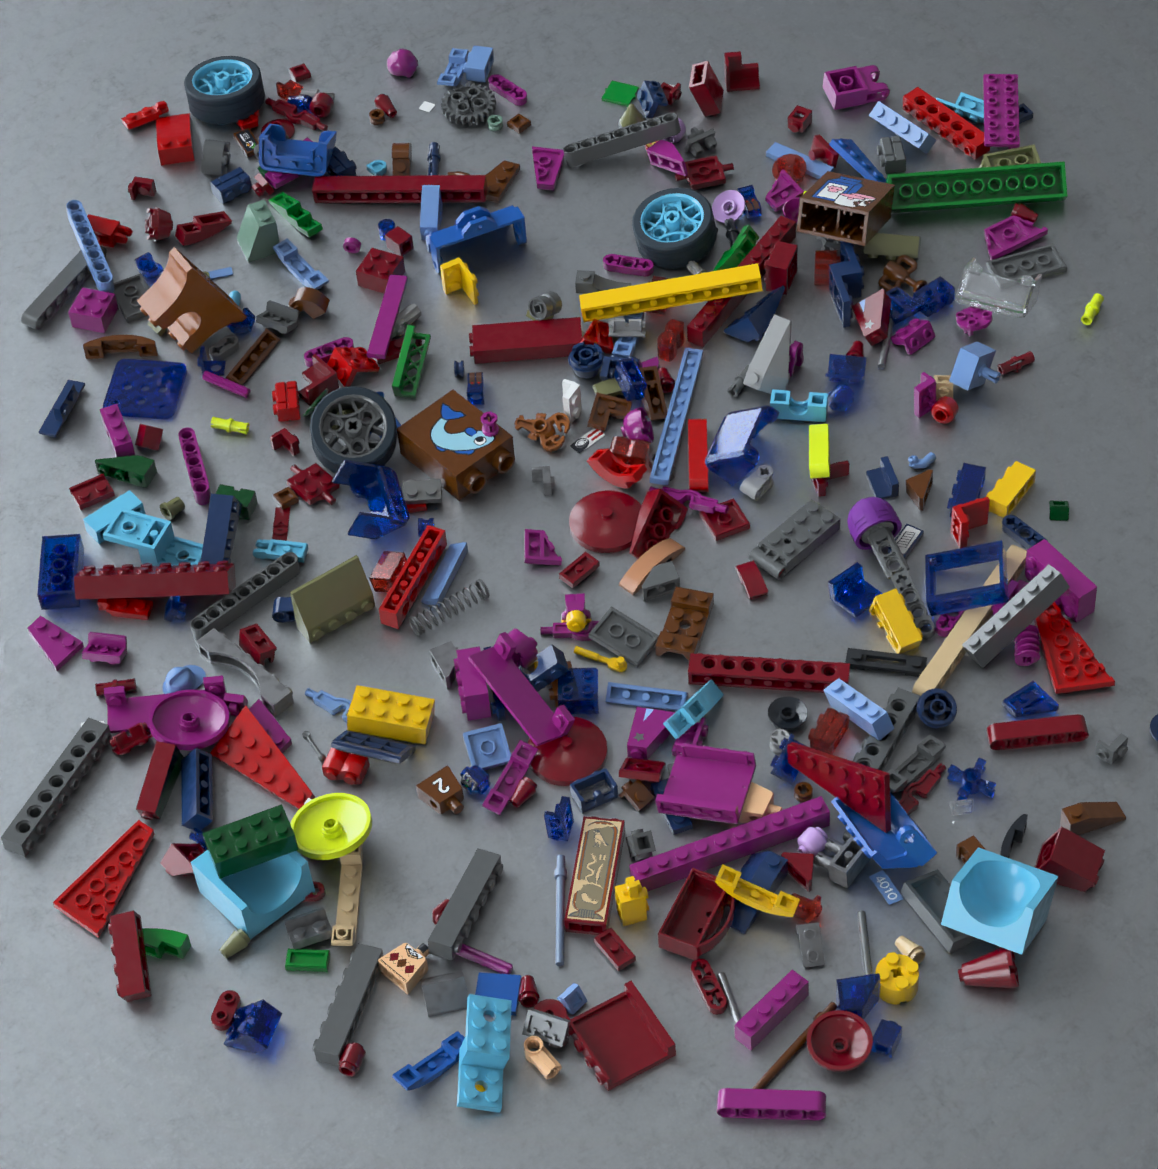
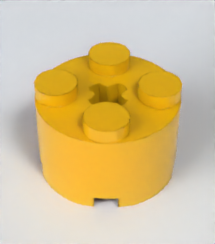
[875,952,919,1005]

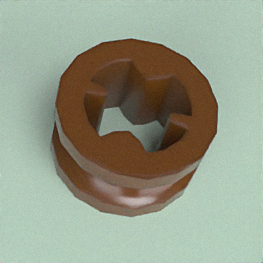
[369,109,385,125]
[794,782,813,803]

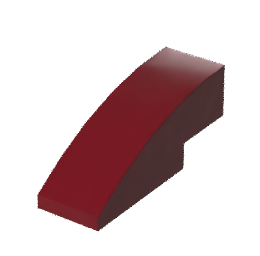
[175,211,232,246]

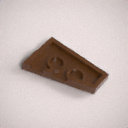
[486,160,520,203]

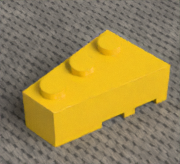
[869,588,923,654]

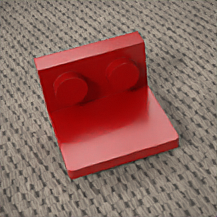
[951,497,990,548]

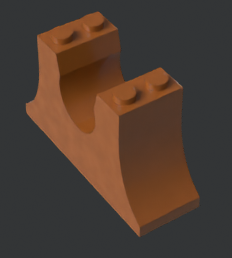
[137,247,247,353]

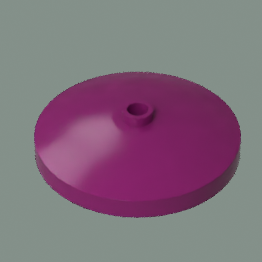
[148,689,230,750]

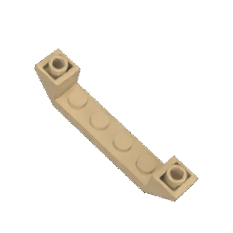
[331,845,363,946]

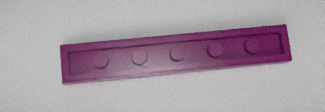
[367,275,408,359]

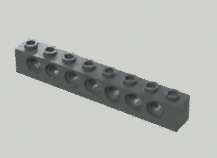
[1,717,112,857]

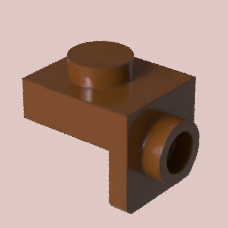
[618,779,654,812]

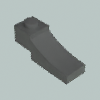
[575,270,631,294]

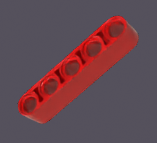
[688,419,709,492]

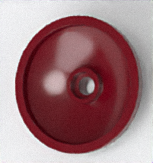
[807,1010,873,1072]

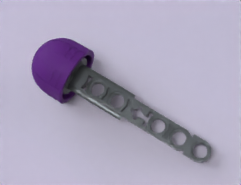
[847,497,936,639]

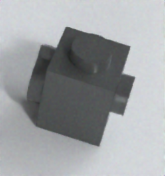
[625,829,656,861]

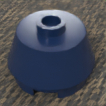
[568,342,604,379]
[917,689,957,728]

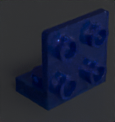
[828,562,883,617]

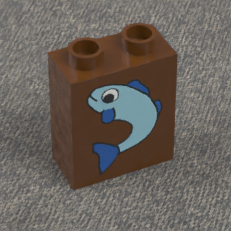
[397,389,515,501]

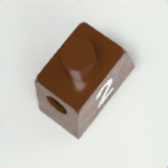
[416,765,464,814]

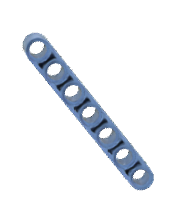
[66,200,115,293]

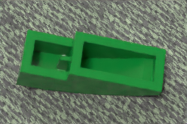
[142,928,191,959]

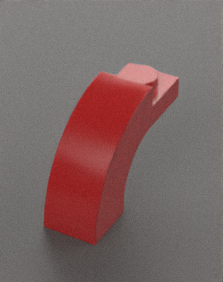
[587,448,647,489]

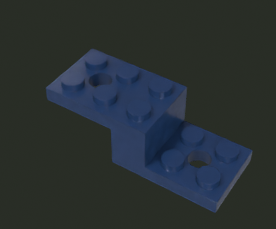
[829,241,864,328]

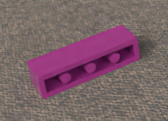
[734,969,809,1051]

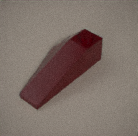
[629,488,688,559]

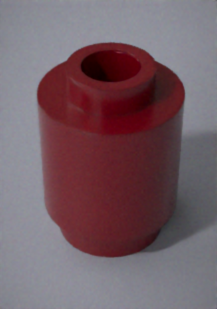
[338,1042,366,1077]

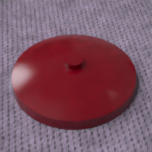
[569,490,641,553]
[528,716,608,786]

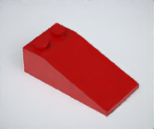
[156,113,195,166]

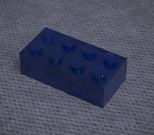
[37,534,84,610]

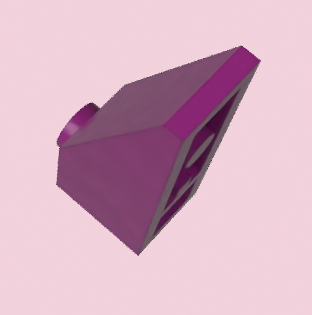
[647,140,688,176]

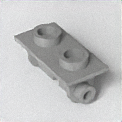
[609,318,646,337]

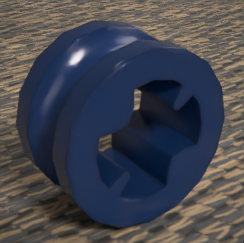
[454,360,465,377]

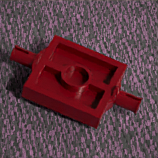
[675,155,734,190]
[286,463,340,505]

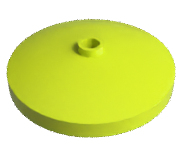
[290,793,372,860]

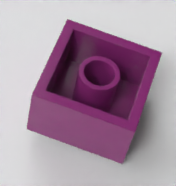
[68,287,119,334]

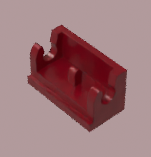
[239,623,277,666]

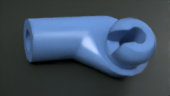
[908,452,936,469]

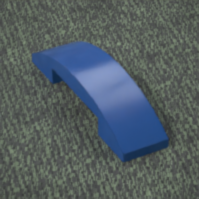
[392,1031,465,1091]

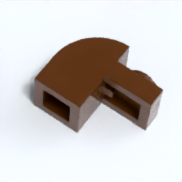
[392,143,412,176]
[288,287,330,319]

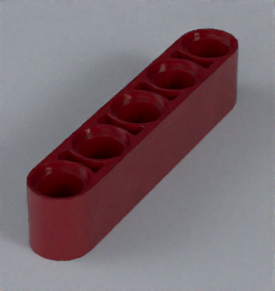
[986,714,1089,750]

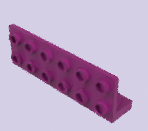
[983,74,1020,149]
[468,632,575,746]
[104,675,227,734]

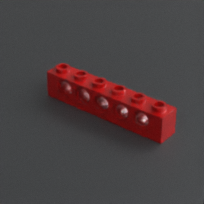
[903,87,990,160]
[379,525,447,629]

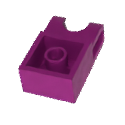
[822,65,890,110]

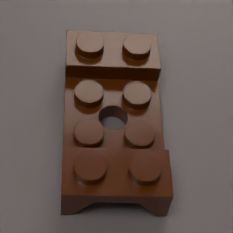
[655,586,714,660]

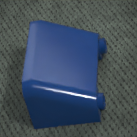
[259,124,337,177]

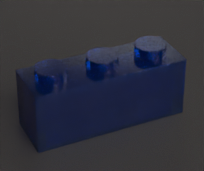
[947,463,986,517]

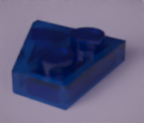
[886,286,922,324]
[1002,681,1059,718]

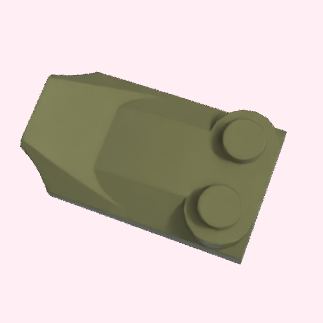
[978,144,1041,168]

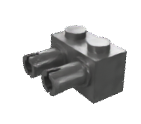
[813,836,870,888]

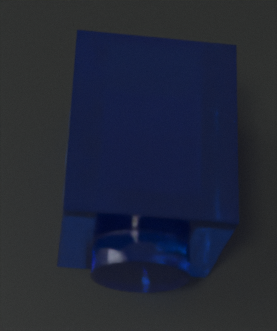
[872,1019,902,1058]

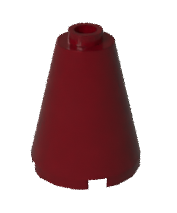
[958,948,1019,989]

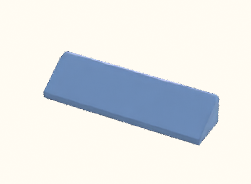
[421,542,468,607]
[605,682,688,711]

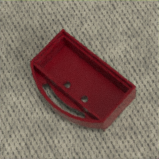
[658,868,735,960]

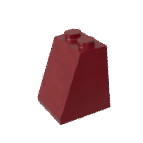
[1034,826,1105,892]

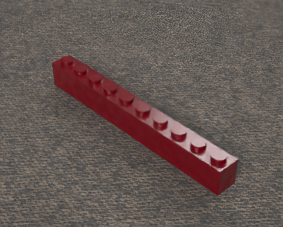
[312,175,488,203]
[687,216,796,348]

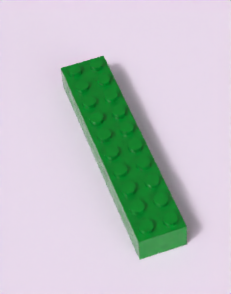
[886,161,1068,213]

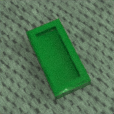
[285,948,330,972]

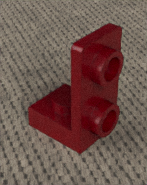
[812,460,850,497]

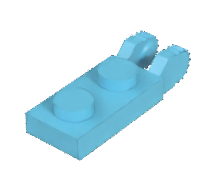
[252,539,309,563]

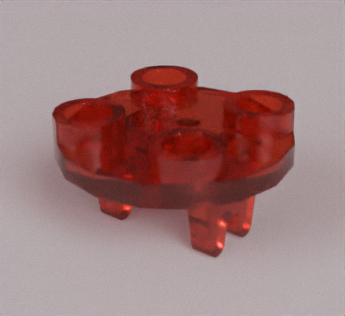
[772,154,807,183]

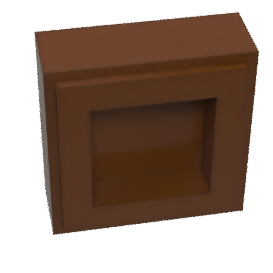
[507,114,531,134]
[273,486,299,510]

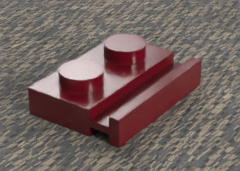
[69,474,115,510]

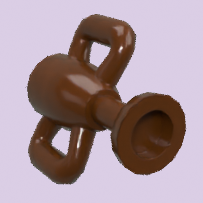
[878,255,927,297]

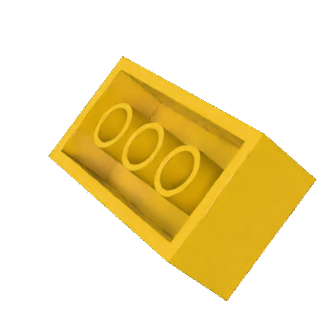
[347,685,435,745]

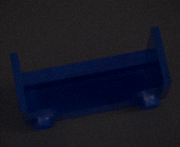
[332,460,410,539]

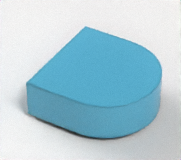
[366,160,387,176]

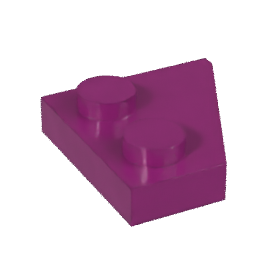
[765,169,804,212]
[524,529,562,566]

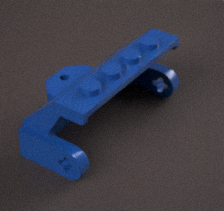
[425,205,527,273]
[831,792,937,869]

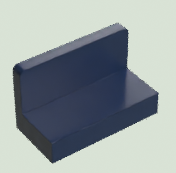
[866,456,899,499]

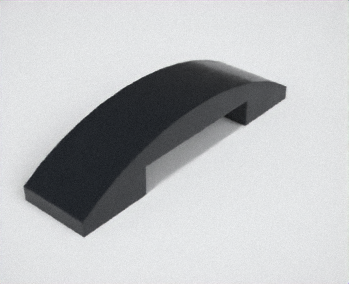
[1000,814,1028,858]

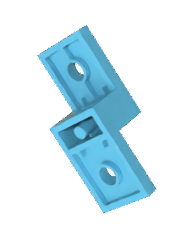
[103,507,203,566]
[457,994,512,1113]

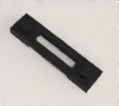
[845,648,927,677]

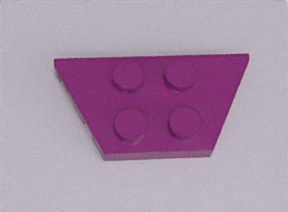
[984,215,1048,260]

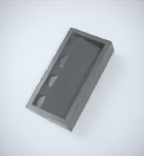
[901,869,977,953]

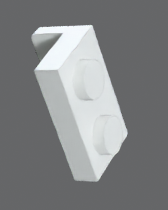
[562,379,582,424]

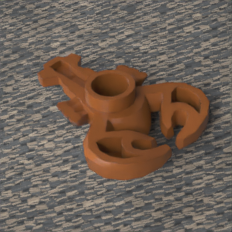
[514,412,570,452]

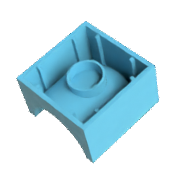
[941,847,1058,955]
[191,850,315,940]

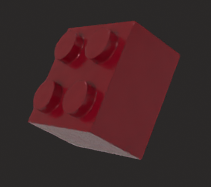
[764,241,798,295]
[356,248,405,294]

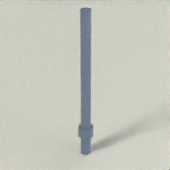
[554,854,567,966]

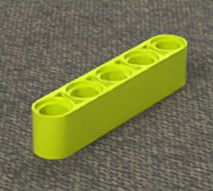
[809,423,830,479]

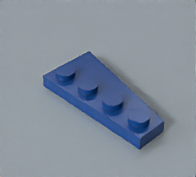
[829,138,886,183]

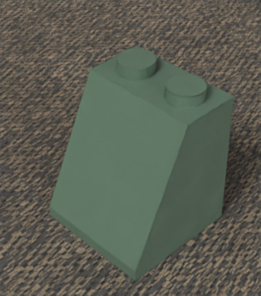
[237,199,280,263]

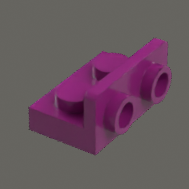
[914,372,936,418]
[672,717,709,756]

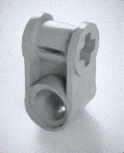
[740,465,773,501]

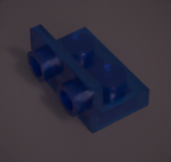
[544,796,574,841]

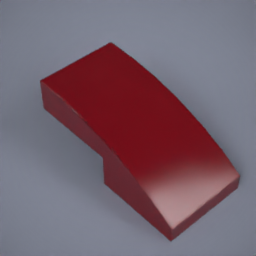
[735,560,768,600]

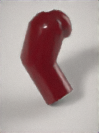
[432,898,449,925]

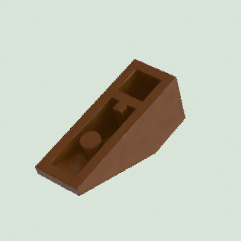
[634,365,668,421]
[1060,802,1126,836]

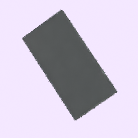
[986,244,1067,290]

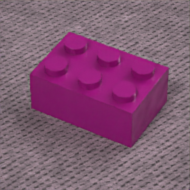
[453,646,491,721]

